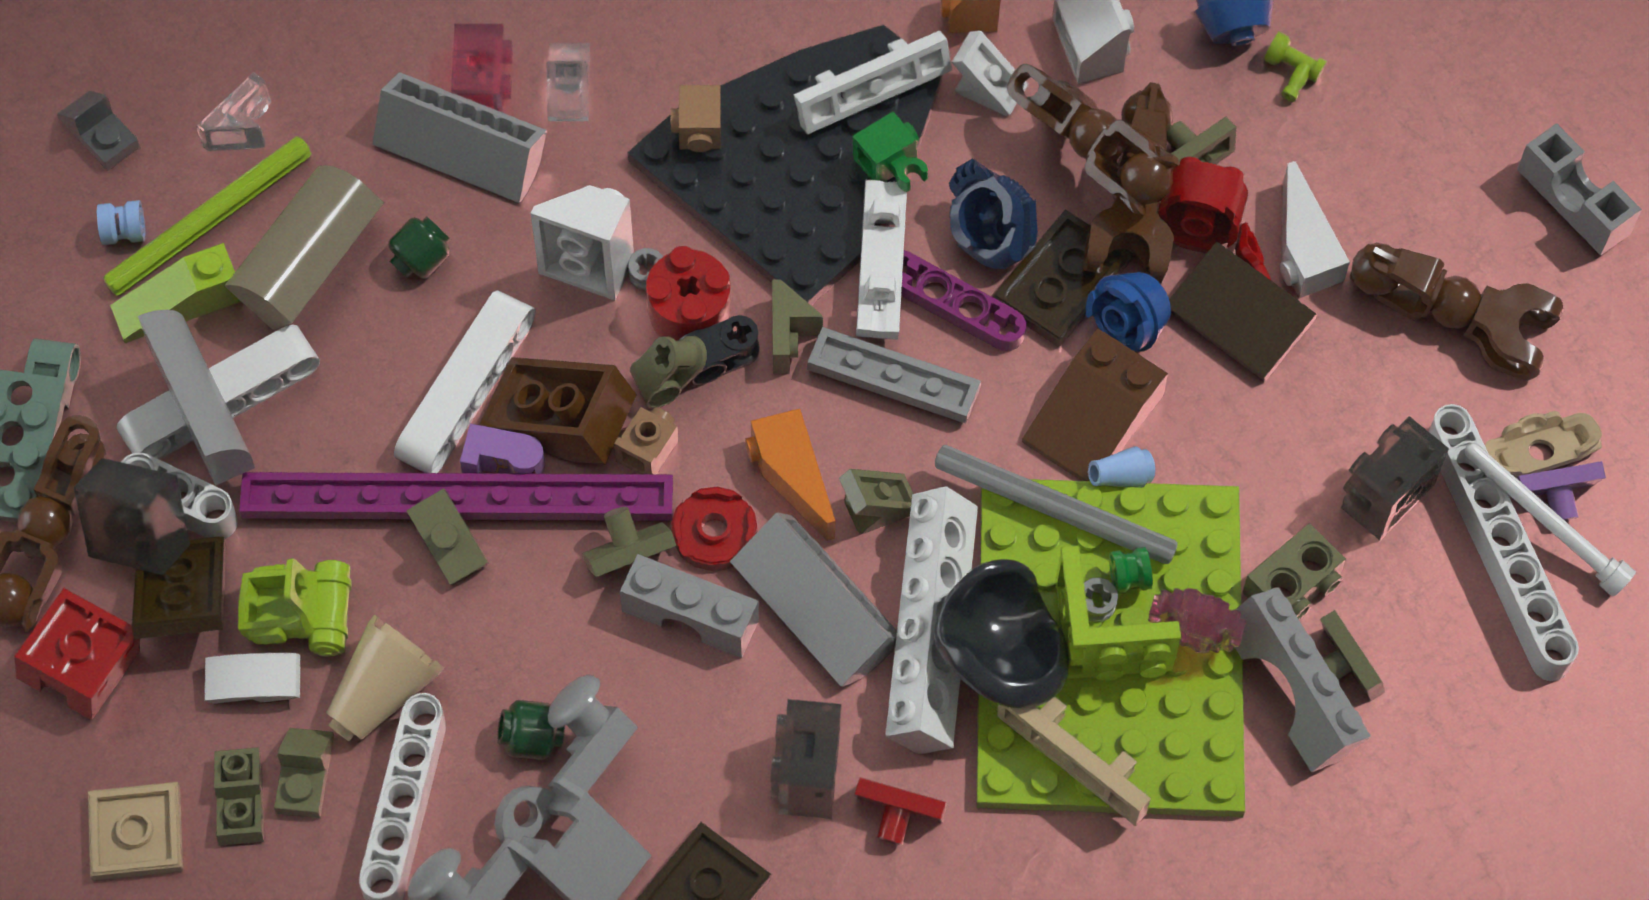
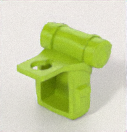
[238,558,352,657]

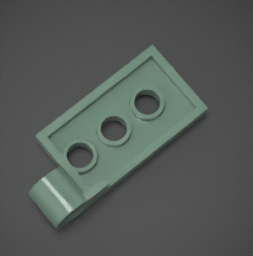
[0,338,81,522]

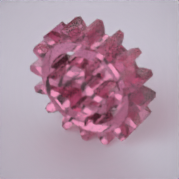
[1148,588,1246,653]

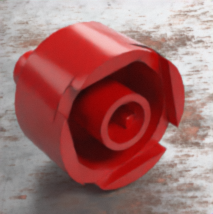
[1158,156,1248,253]
[646,246,731,341]

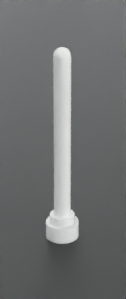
[1464,443,1636,597]

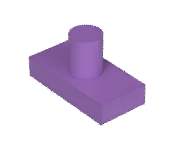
[1512,461,1606,521]

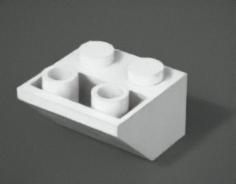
[1052,0,1134,84]

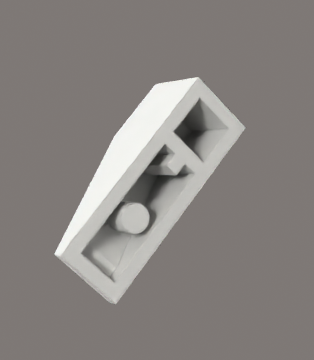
[1280,161,1350,298]

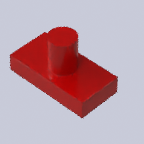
[855,777,947,845]

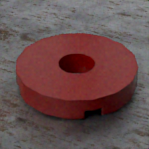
[671,486,757,571]

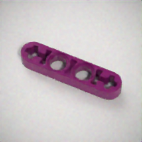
[901,250,1026,351]

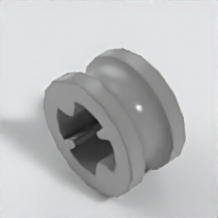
[628,248,663,291]
[1084,578,1118,622]

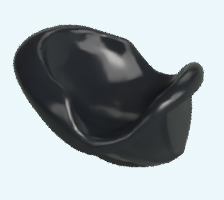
[934,559,1069,709]

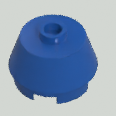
[1195,0,1274,46]
[1086,272,1171,352]

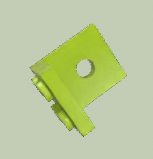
[1055,546,1181,681]

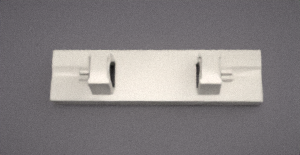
[794,30,952,134]
[856,180,907,340]

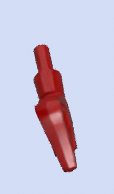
[1235,222,1272,281]

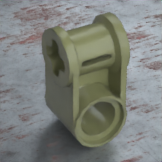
[630,336,707,408]

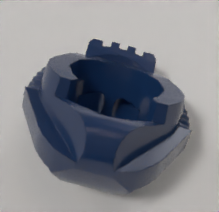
[949,158,1038,269]

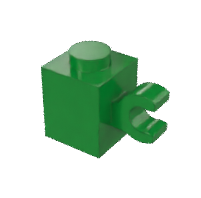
[853,112,928,192]

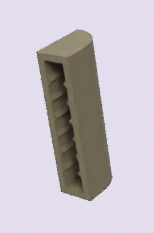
[225,165,384,331]

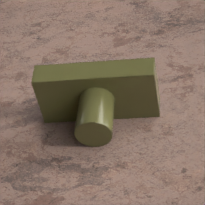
[1166,117,1236,169]
[406,488,489,585]
[582,506,676,577]
[1320,610,1385,701]

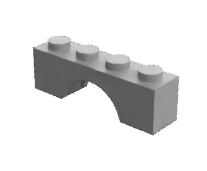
[1220,587,1371,772]

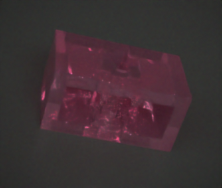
[451,23,513,113]

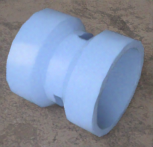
[97,200,146,246]

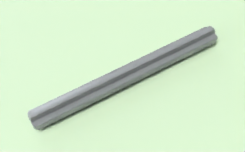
[935,445,1178,564]

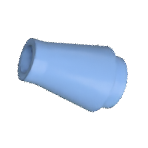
[1088,446,1155,487]

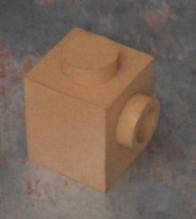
[671,85,721,152]

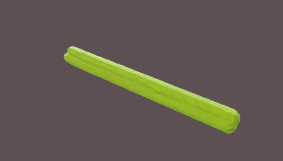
[104,137,311,295]

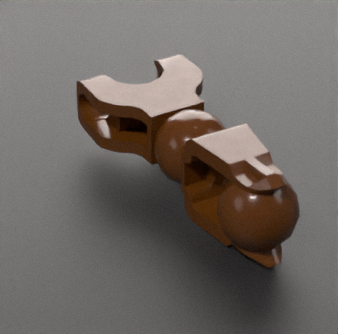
[1007,64,1180,215]
[1083,82,1174,285]
[1349,243,1564,380]
[0,415,107,633]

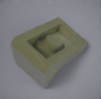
[772,280,823,374]
[839,469,913,533]
[274,728,334,818]

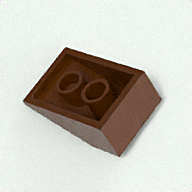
[1022,328,1168,481]
[479,357,637,465]

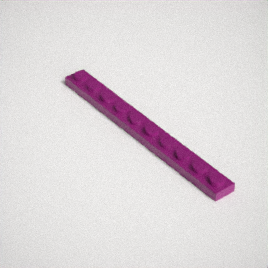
[239,472,673,521]

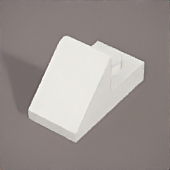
[951,30,1028,115]

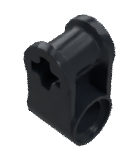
[679,315,760,385]

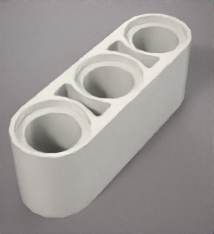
[118,452,238,539]

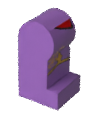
[460,423,545,474]

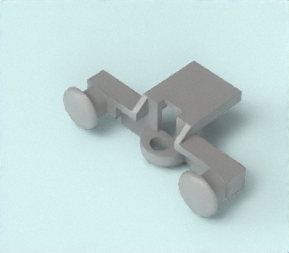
[407,675,652,900]

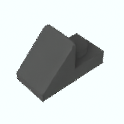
[57,91,140,171]

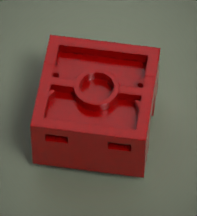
[14,588,140,720]

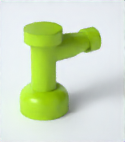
[1264,31,1327,102]

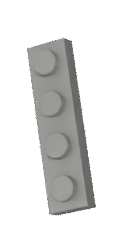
[807,327,981,424]

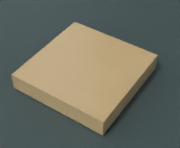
[88,782,184,881]

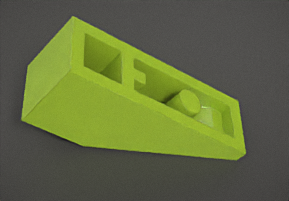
[110,243,241,343]

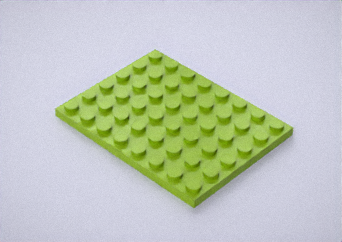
[976,479,1245,817]

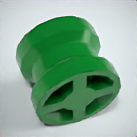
[1109,547,1153,594]

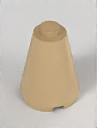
[326,615,444,741]

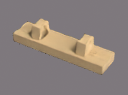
[997,697,1151,826]

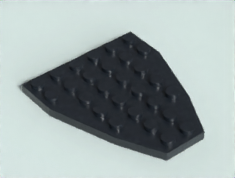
[627,24,943,306]

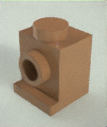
[614,407,678,474]

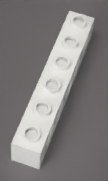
[885,486,978,754]

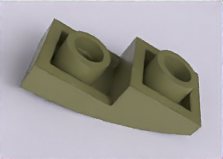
[214,747,264,845]

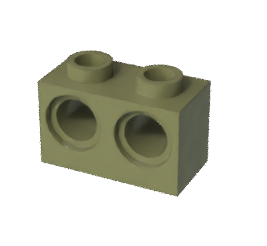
[1242,523,1346,620]

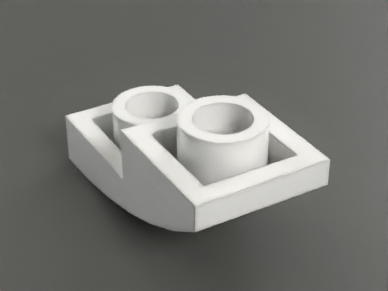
[205,653,300,704]

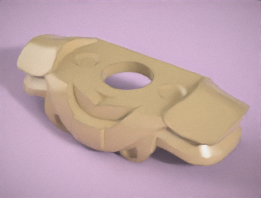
[1485,411,1602,478]

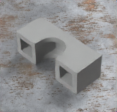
[1517,123,1642,255]
[620,554,759,658]

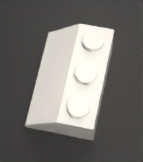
[531,185,634,300]

